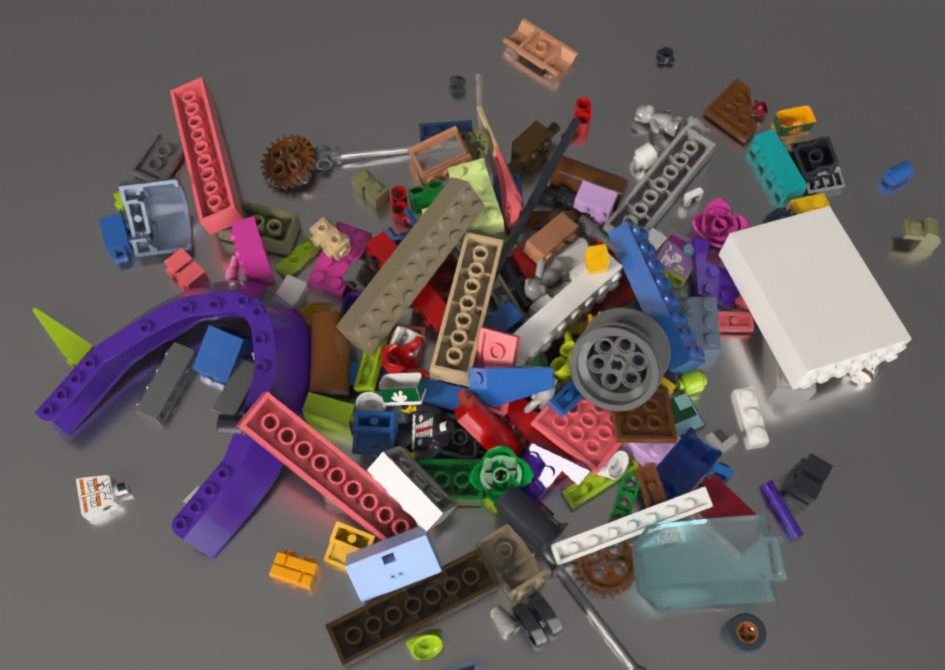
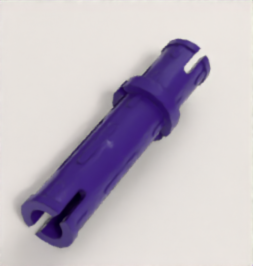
[761,480,804,540]

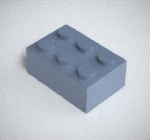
[680,297,721,359]

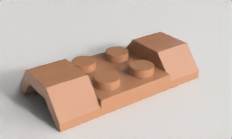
[503,19,578,78]

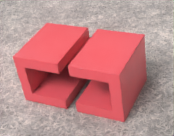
[164,248,209,291]

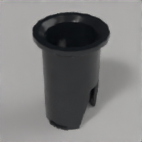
[493,484,568,559]

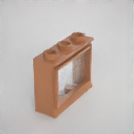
[408,126,473,184]

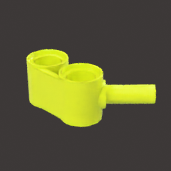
[550,331,575,383]

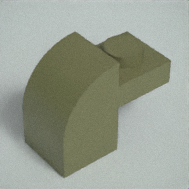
[903,217,941,249]

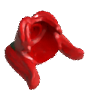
[381,336,430,379]

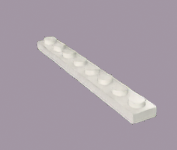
[550,487,713,565]

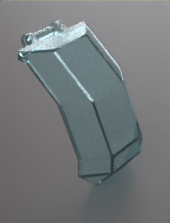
[632,514,788,612]

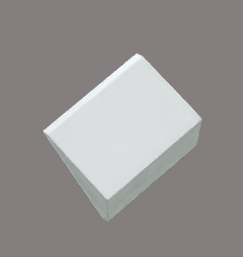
[553,236,589,281]

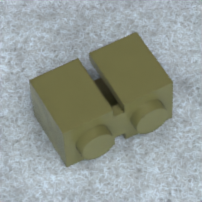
[351,167,390,211]

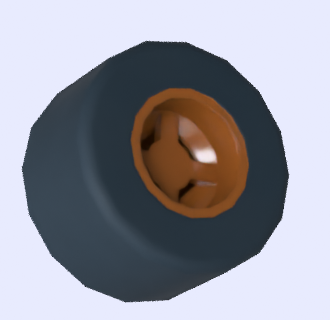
[724,613,767,655]

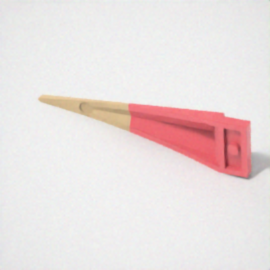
[476,105,523,231]

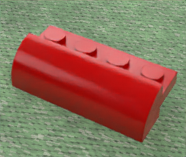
[454,388,522,457]

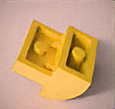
[323,521,377,570]

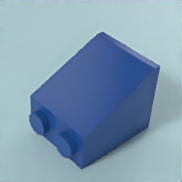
[192,325,253,385]

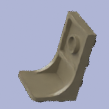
[475,524,549,602]

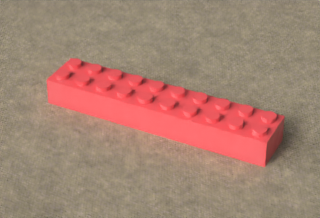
[170,77,244,235]
[236,392,419,541]

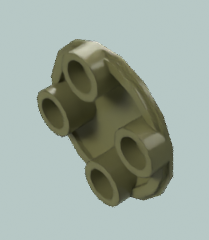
[462,129,490,161]

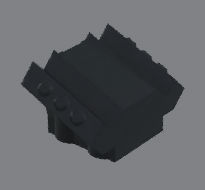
[790,136,846,194]
[438,410,487,460]

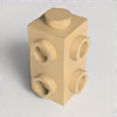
[309,217,351,261]

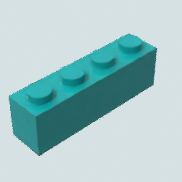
[751,129,808,202]

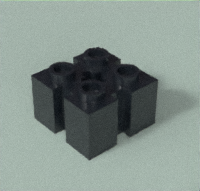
[782,453,833,510]

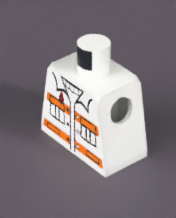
[76,475,129,521]

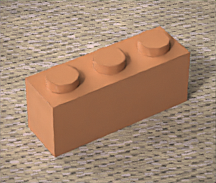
[522,213,579,264]

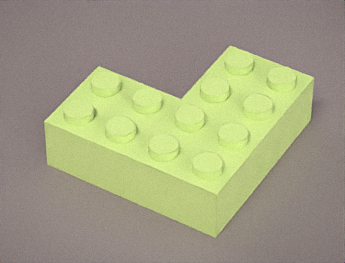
[422,158,504,245]

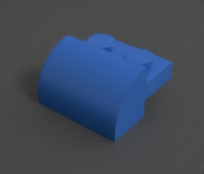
[352,410,398,455]

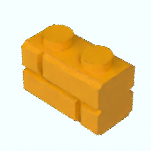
[269,549,320,591]

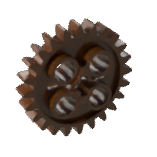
[260,134,317,190]
[572,538,641,597]

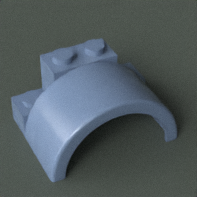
[119,178,192,257]

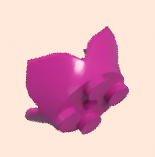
[692,197,749,248]

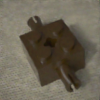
[508,120,560,175]

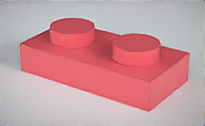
[718,312,754,332]

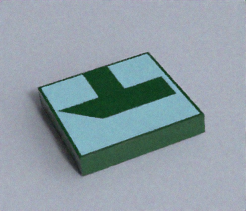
[670,393,706,438]

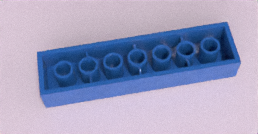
[607,221,706,373]

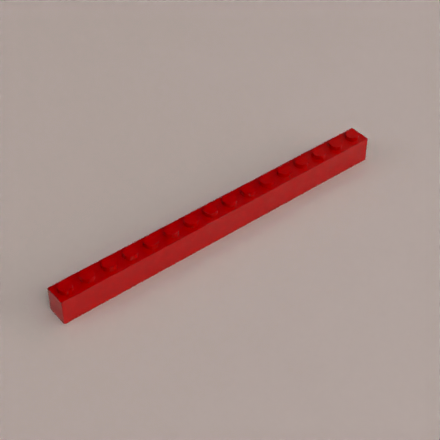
[366,231,577,480]

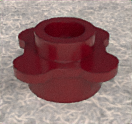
[753,100,768,120]

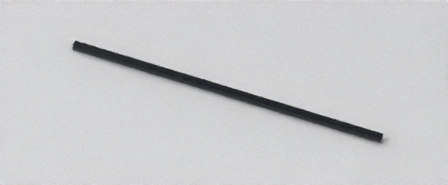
[494,118,581,282]

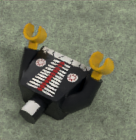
[400,404,454,460]

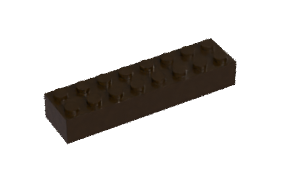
[325,547,500,668]

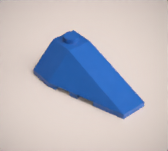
[468,364,554,406]

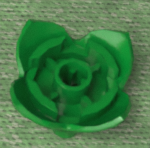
[469,445,534,503]

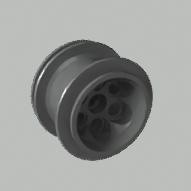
[570,307,671,411]

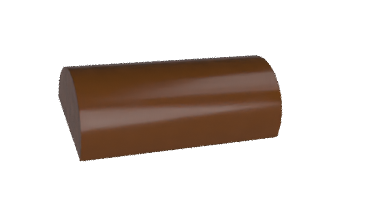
[549,156,629,212]
[309,311,351,395]

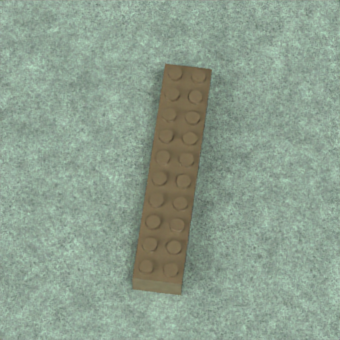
[336,177,485,356]

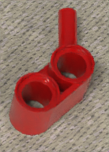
[561,97,591,138]
[391,185,412,226]

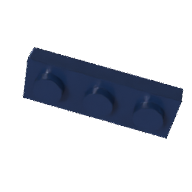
[419,120,473,142]

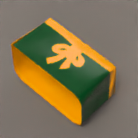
[772,106,816,138]

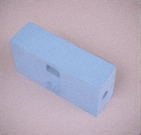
[345,527,442,602]

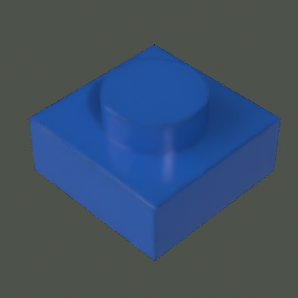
[709,462,734,483]

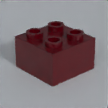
[428,252,458,305]

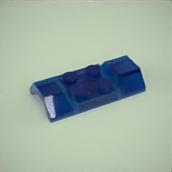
[656,427,722,500]

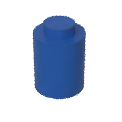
[884,161,914,186]

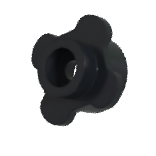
[657,47,675,64]
[449,75,466,94]

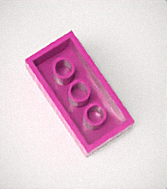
[229,216,276,287]
[306,221,373,305]

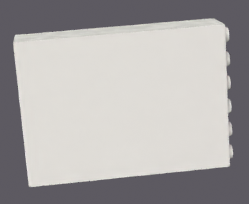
[719,206,912,390]

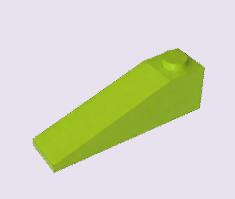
[32,307,95,368]

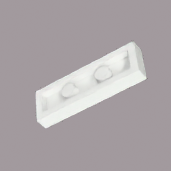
[732,387,769,447]

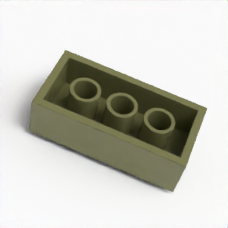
[217,199,301,256]

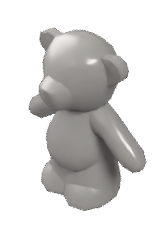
[634,103,684,137]
[524,257,566,304]
[524,378,561,414]

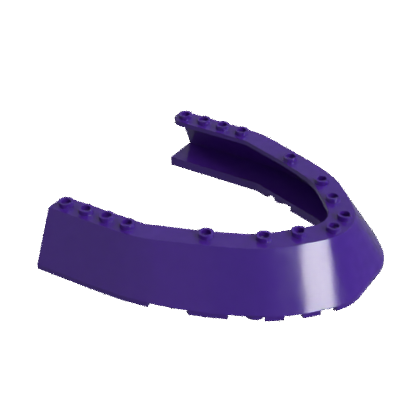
[35,280,311,558]

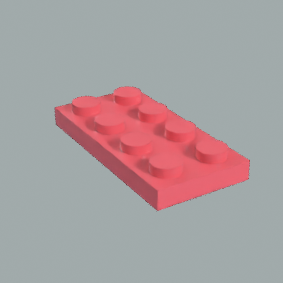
[470,326,521,416]

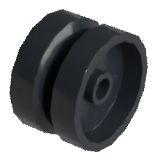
[511,591,563,649]

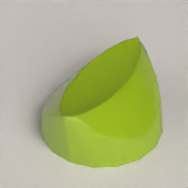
[405,629,443,660]

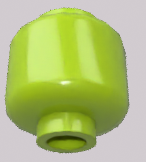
[676,368,707,395]

